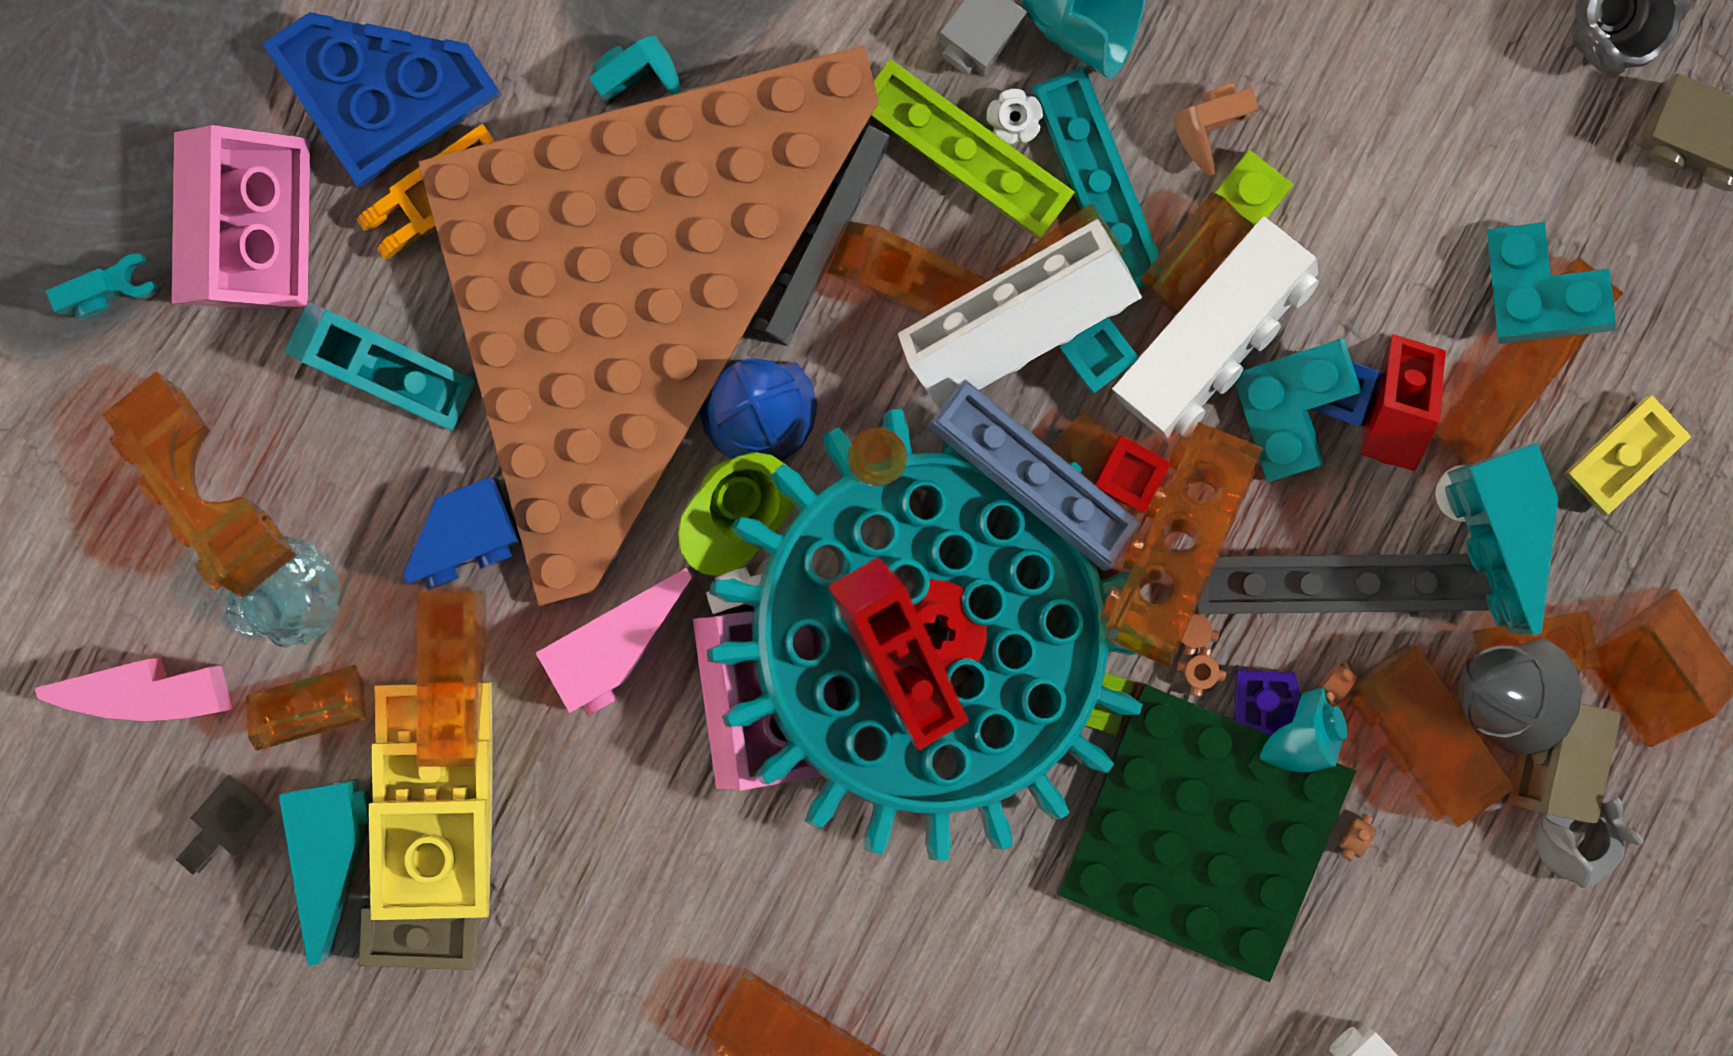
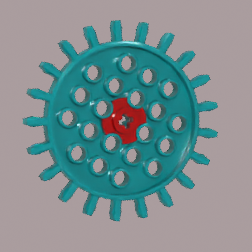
[707,408,1153,861]

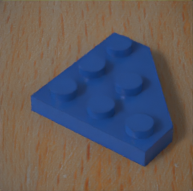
[262,12,502,189]

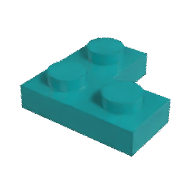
[1487,222,1616,344]
[1235,338,1362,483]

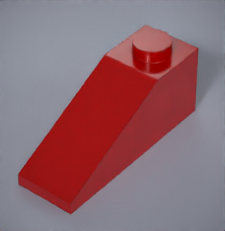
[828,557,969,751]

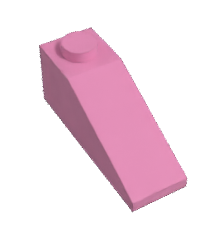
[536,568,696,716]

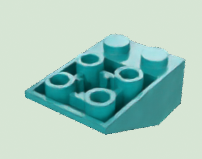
[1445,443,1558,636]

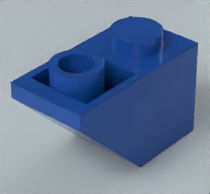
[403,477,521,590]

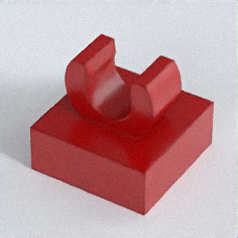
[1093,436,1171,514]

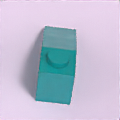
[284,301,476,431]
[279,779,371,966]

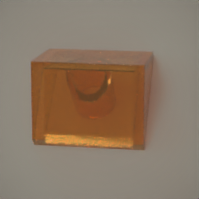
[1582,589,1733,747]

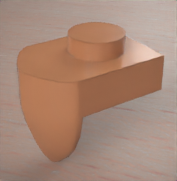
[1173,84,1259,176]

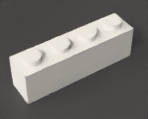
[1112,216,1319,444]
[897,219,1142,409]

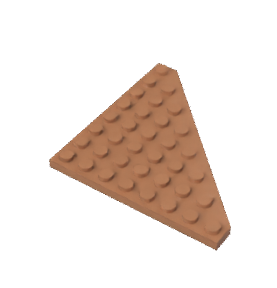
[418,45,879,606]

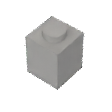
[939,0,1027,77]

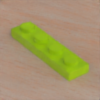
[870,59,1075,241]

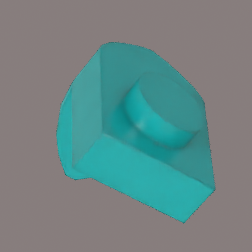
[588,35,681,105]
[1260,687,1347,773]

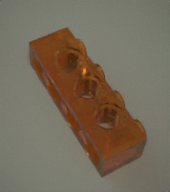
[1100,422,1262,667]

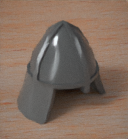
[1458,638,1582,755]

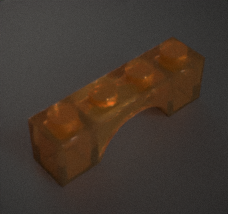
[102,371,297,599]

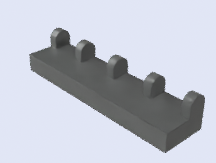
[749,125,890,346]

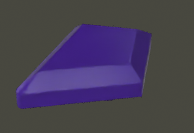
[1234,670,1301,735]

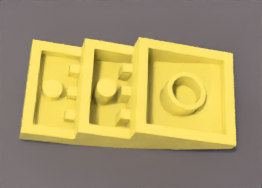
[369,682,492,920]

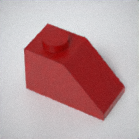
[1360,334,1446,472]

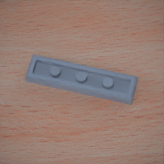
[927,379,1142,571]

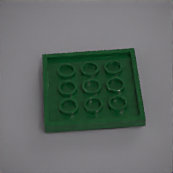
[1057,683,1356,982]

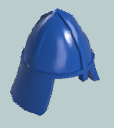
[699,358,817,461]

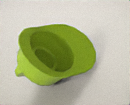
[677,452,794,576]

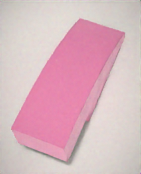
[35,658,233,721]

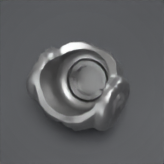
[1573,0,1689,77]

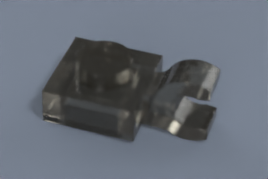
[176,774,275,875]

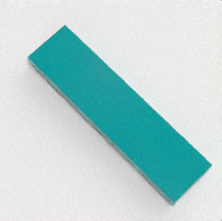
[1031,66,1168,290]

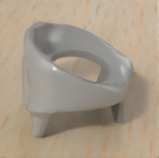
[1536,797,1644,888]

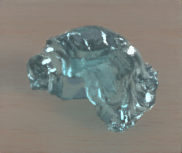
[226,534,340,648]

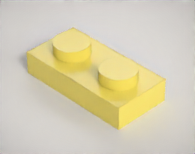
[1564,395,1691,515]

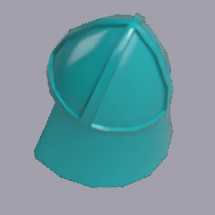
[1020,0,1146,80]

